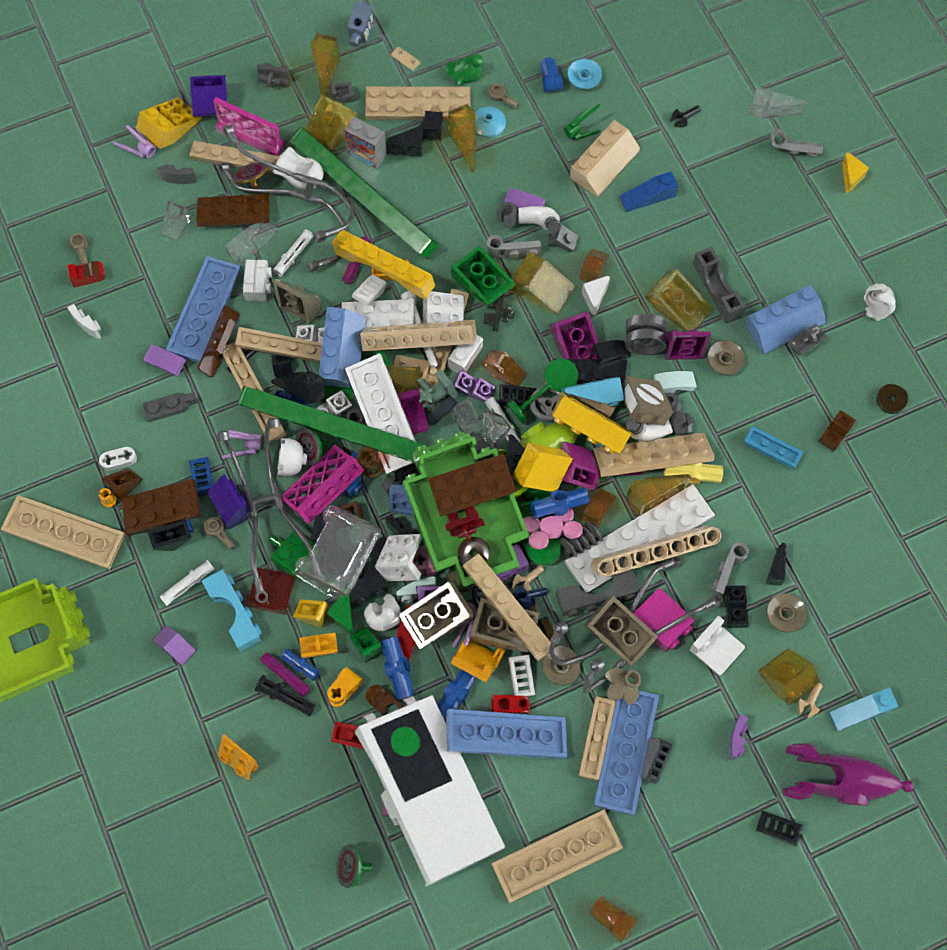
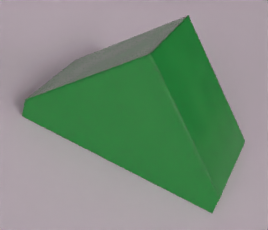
[327,591,354,635]
[349,627,382,663]

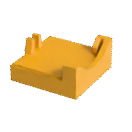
[451,639,506,682]

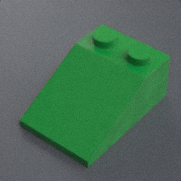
[451,246,516,306]

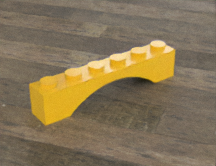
[332,230,435,300]

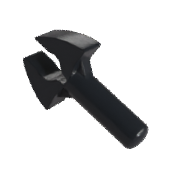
[670,105,701,127]

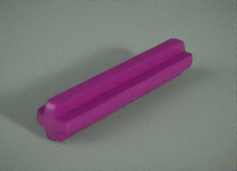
[342,236,371,284]
[260,652,311,697]

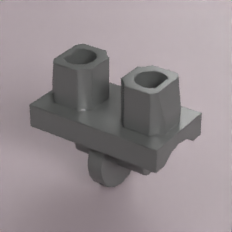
[257,62,289,88]
[789,323,827,356]

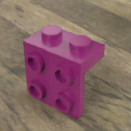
[397,389,429,434]

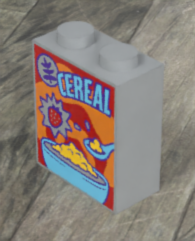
[344,117,386,169]

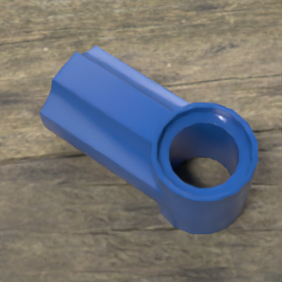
[540,57,563,92]

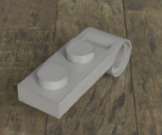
[770,129,823,156]
[487,235,541,259]
[711,542,749,597]

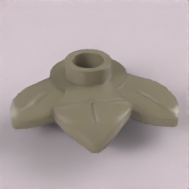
[604,668,641,705]

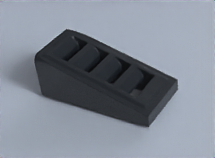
[499,384,537,407]
[766,543,786,586]
[642,738,672,784]
[756,810,803,847]

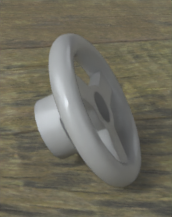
[530,386,562,421]

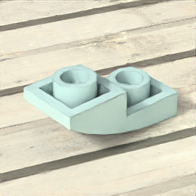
[654,371,697,393]
[397,576,436,603]

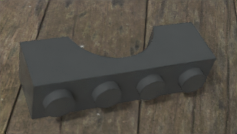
[692,246,746,323]
[556,569,639,617]

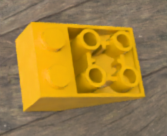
[136,97,202,149]

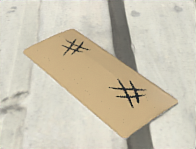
[391,47,421,71]
[393,355,427,373]

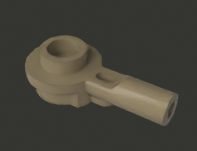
[488,83,519,109]
[69,233,89,265]
[204,517,235,550]

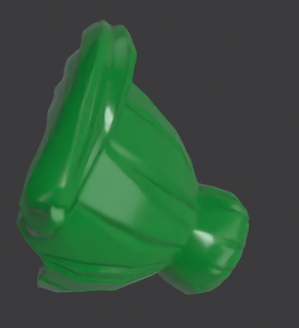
[446,54,484,86]

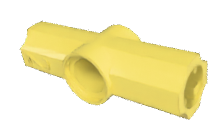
[664,463,723,484]

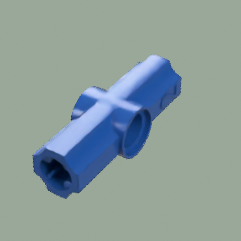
[529,487,590,519]
[380,636,415,700]
[437,669,477,723]

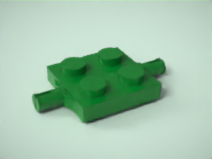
[269,531,327,582]

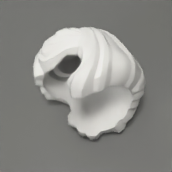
[864,283,896,321]
[364,594,402,631]

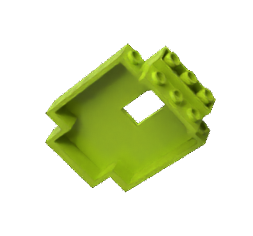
[0,578,91,703]

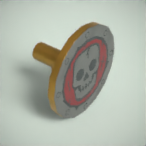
[232,162,267,193]

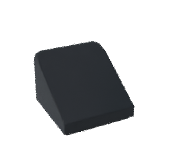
[271,355,293,377]

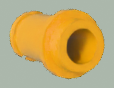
[99,488,117,508]

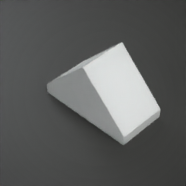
[582,276,610,315]

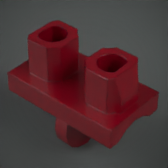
[445,506,485,541]

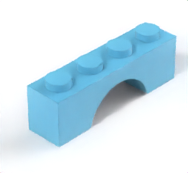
[202,569,262,653]

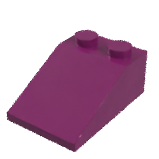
[549,311,599,359]
[665,330,711,360]

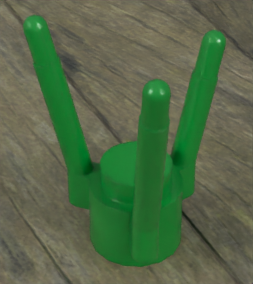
[564,104,601,140]

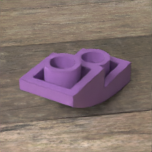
[504,188,546,210]
[143,344,186,376]
[453,370,495,402]
[729,714,748,761]

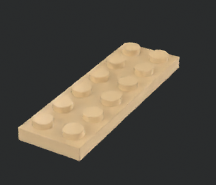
[365,87,470,121]
[593,433,714,477]
[0,495,125,570]
[491,810,623,904]

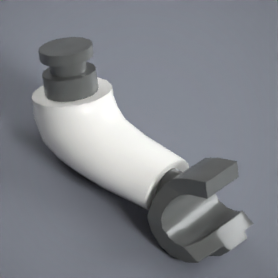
[496,202,561,234]
[626,409,694,442]

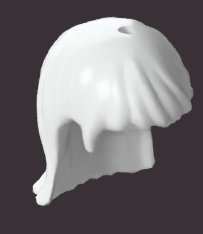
[273,147,323,190]

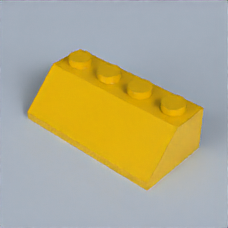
[552,392,631,454]

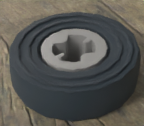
[427,396,457,426]

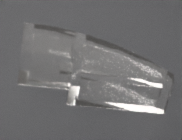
[225,223,278,263]

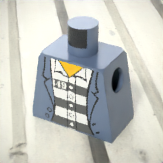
[348,1,375,47]

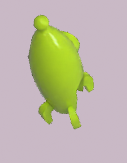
[497,421,578,500]

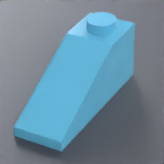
[561,377,624,406]
[829,688,899,731]

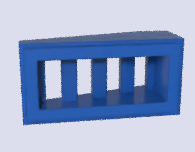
[189,456,214,496]

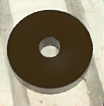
[876,384,908,414]
[458,537,490,565]
[538,617,557,647]

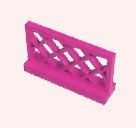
[213,97,285,156]
[281,445,365,524]

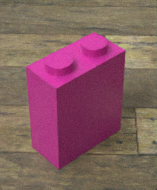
[633,588,694,652]

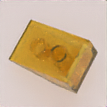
[310,33,339,100]
[305,95,358,153]
[449,104,477,172]
[510,251,575,315]
[645,269,712,331]
[625,474,691,517]

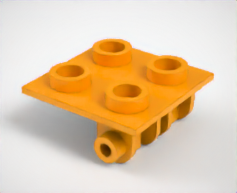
[217,734,259,780]

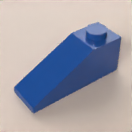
[620,171,678,212]

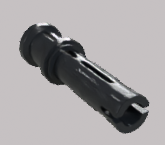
[255,675,315,717]

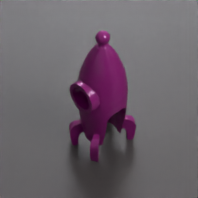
[782,743,914,806]

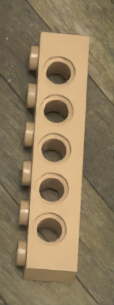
[360,320,477,351]

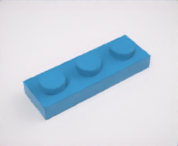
[743,426,803,470]

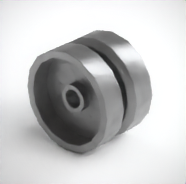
[626,314,667,355]

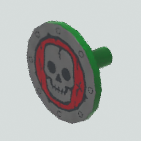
[295,428,328,466]
[336,844,372,888]

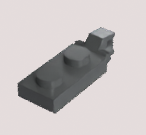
[142,392,197,422]

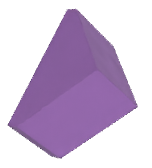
[152,626,196,666]

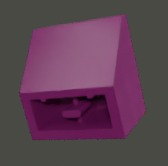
[561,441,600,490]

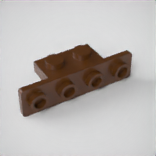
[197,305,239,378]

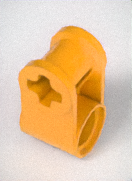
[327,667,363,707]

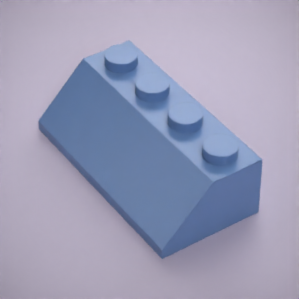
[744,285,826,355]
[319,307,366,388]

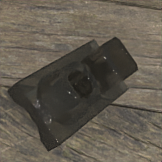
[483,294,515,331]

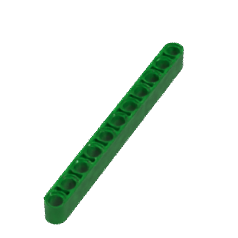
[289,126,439,260]
[237,386,429,463]

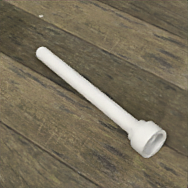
[401,291,437,368]

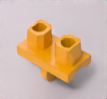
[299,633,338,658]

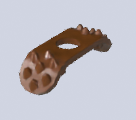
[365,685,404,716]

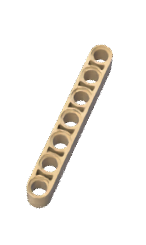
[591,525,721,577]

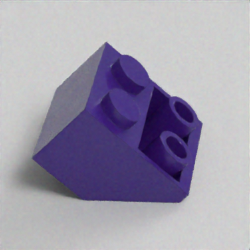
[190,75,228,117]
[207,474,249,530]

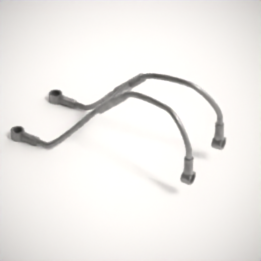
[218,125,354,273]
[216,418,326,603]
[549,556,723,693]

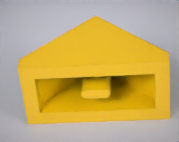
[842,153,869,193]
[293,599,329,628]

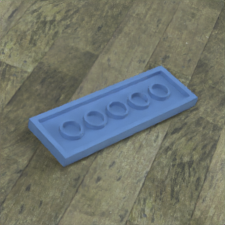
[166,256,242,363]
[594,690,659,816]
[446,709,567,759]

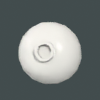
[277,438,307,476]

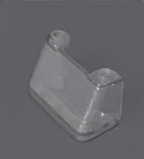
[294,505,381,598]

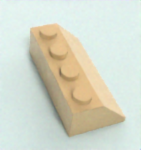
[570,120,640,197]

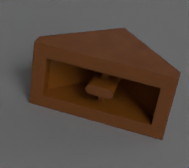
[103,467,142,500]

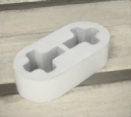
[99,447,137,471]

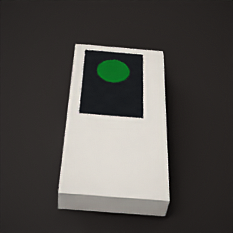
[354,695,505,887]

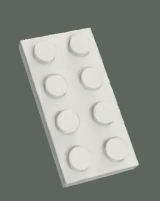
[342,299,415,327]

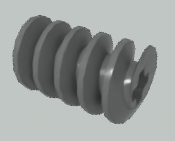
[559,522,603,559]

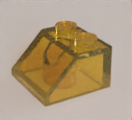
[758,648,820,705]

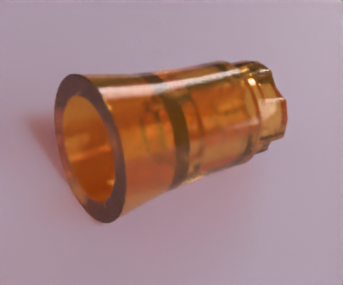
[357,447,384,478]
[589,896,638,944]

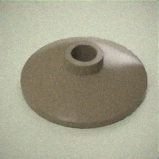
[708,340,745,375]
[767,594,807,632]
[542,646,580,686]

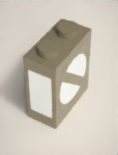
[621,376,673,425]

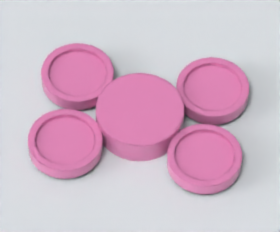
[523,508,583,549]

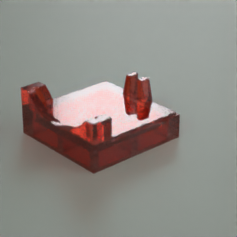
[245,568,296,615]

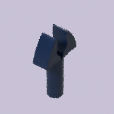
[513,585,547,607]

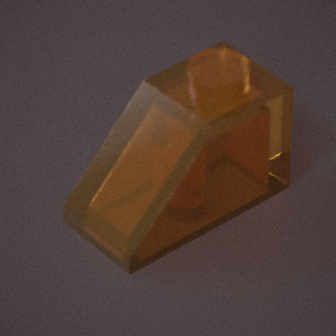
[580,248,609,282]
[481,350,526,386]
[582,488,617,529]

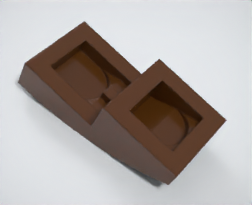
[818,410,856,452]

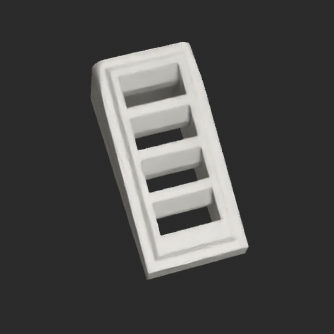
[352,275,387,305]
[508,655,535,696]

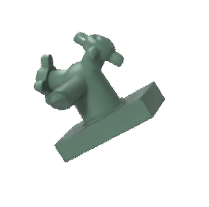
[417,369,459,410]

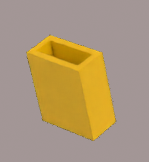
[512,442,573,492]

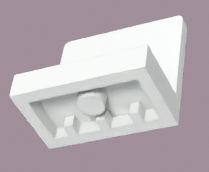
[422,292,463,323]
[375,534,422,581]
[690,616,745,676]

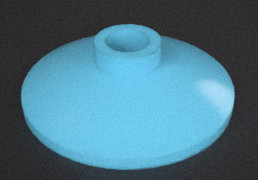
[568,59,602,89]
[471,107,506,137]

